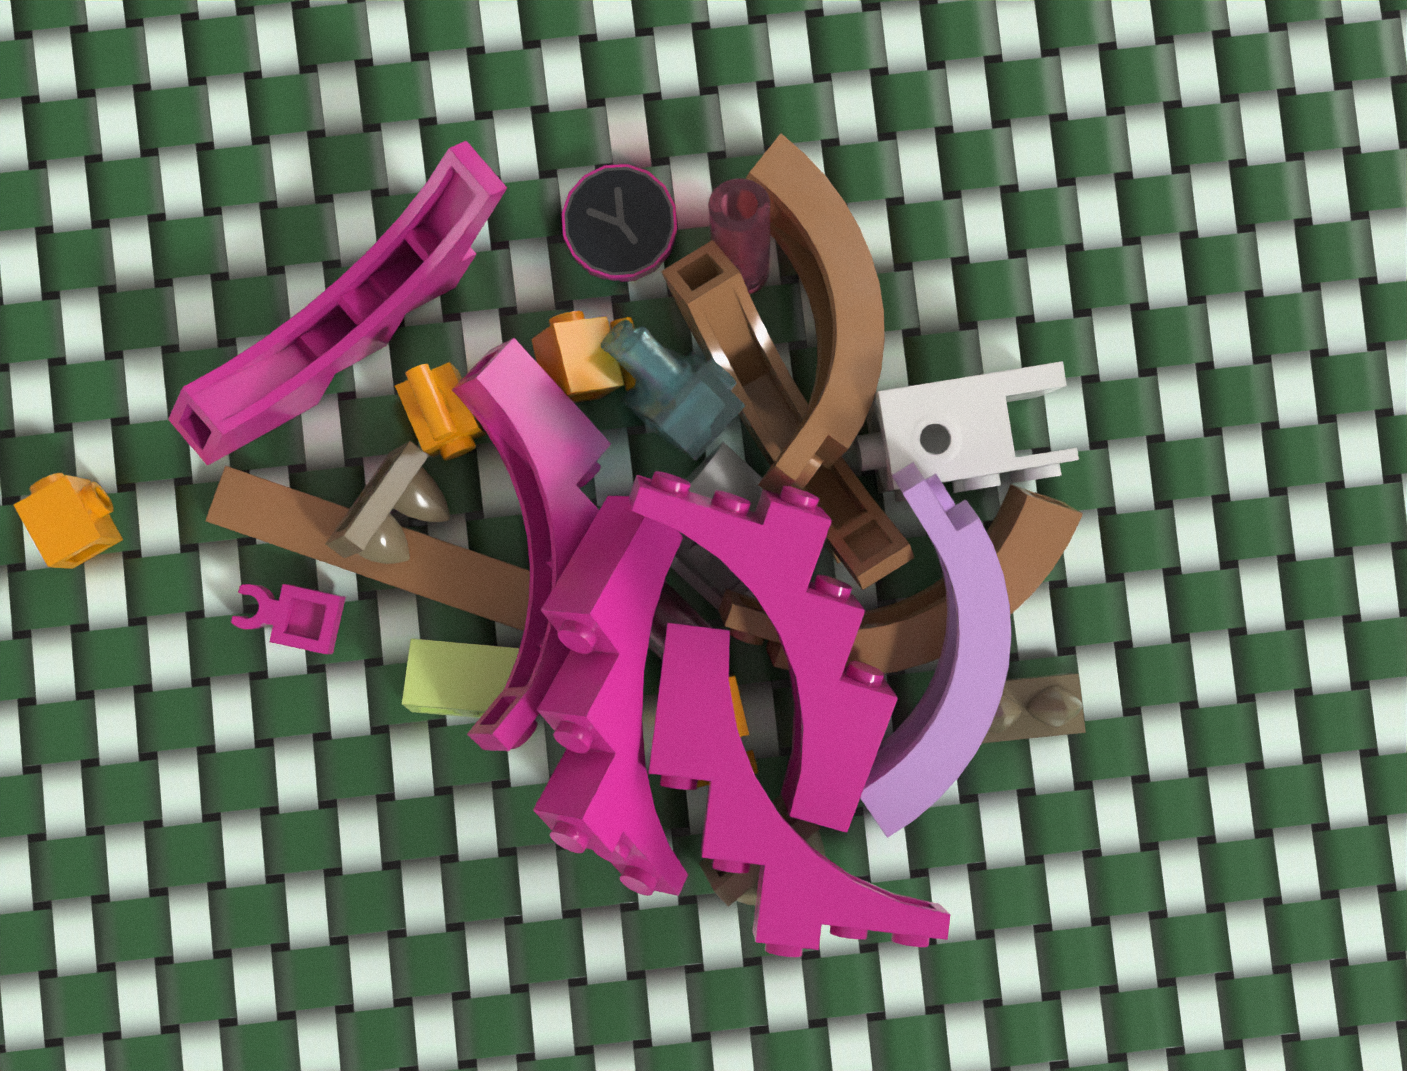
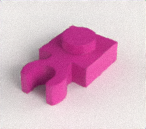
[231,584,346,655]

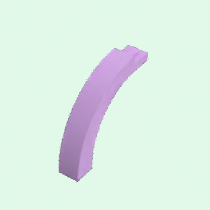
[860,462,1011,838]

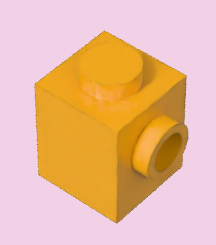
[13,473,123,569]

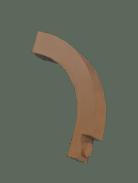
[733,133,885,494]
[661,240,915,590]
[719,484,1083,674]

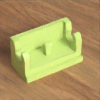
[402,639,519,718]

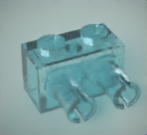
[601,319,746,460]

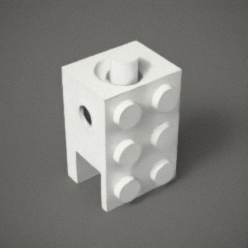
[855,361,1079,502]

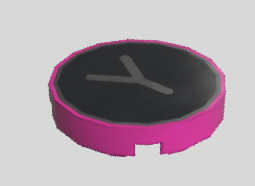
[562,164,677,282]

